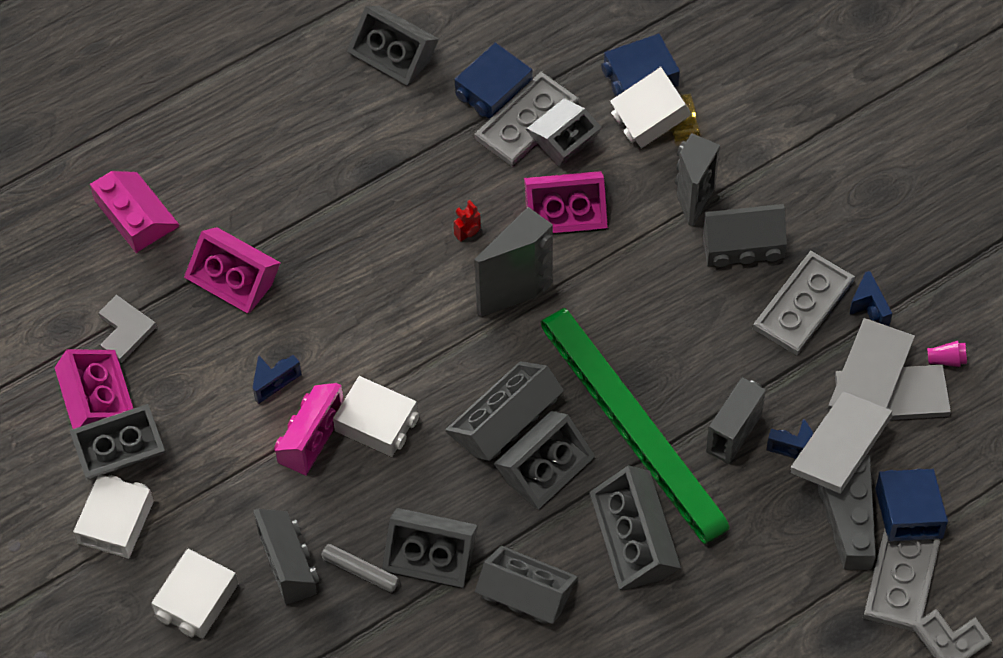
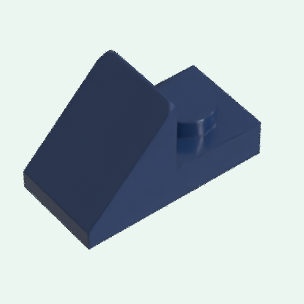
[849,271,892,326]
[253,355,302,404]
[766,419,814,459]

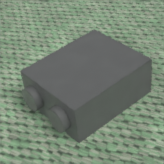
[706,377,766,465]

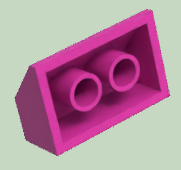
[90,171,179,253]
[524,171,608,233]
[184,227,280,313]
[55,349,133,429]
[274,383,344,476]

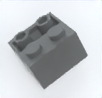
[526,98,602,167]

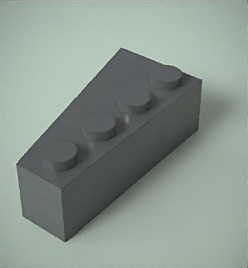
[818,455,875,570]

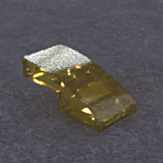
[671,94,700,142]

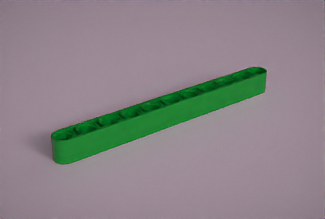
[540,308,730,544]

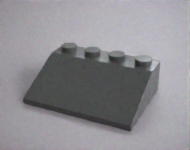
[475,207,553,317]

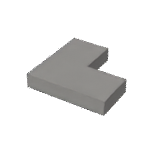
[99,295,157,363]
[912,609,992,658]

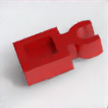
[453,200,481,242]

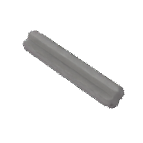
[322,544,399,592]

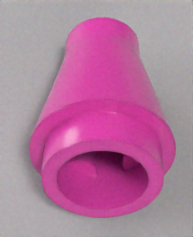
[927,341,967,367]

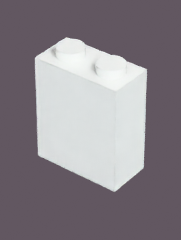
[610,67,692,148]
[333,376,419,457]
[73,475,154,558]
[151,549,238,639]

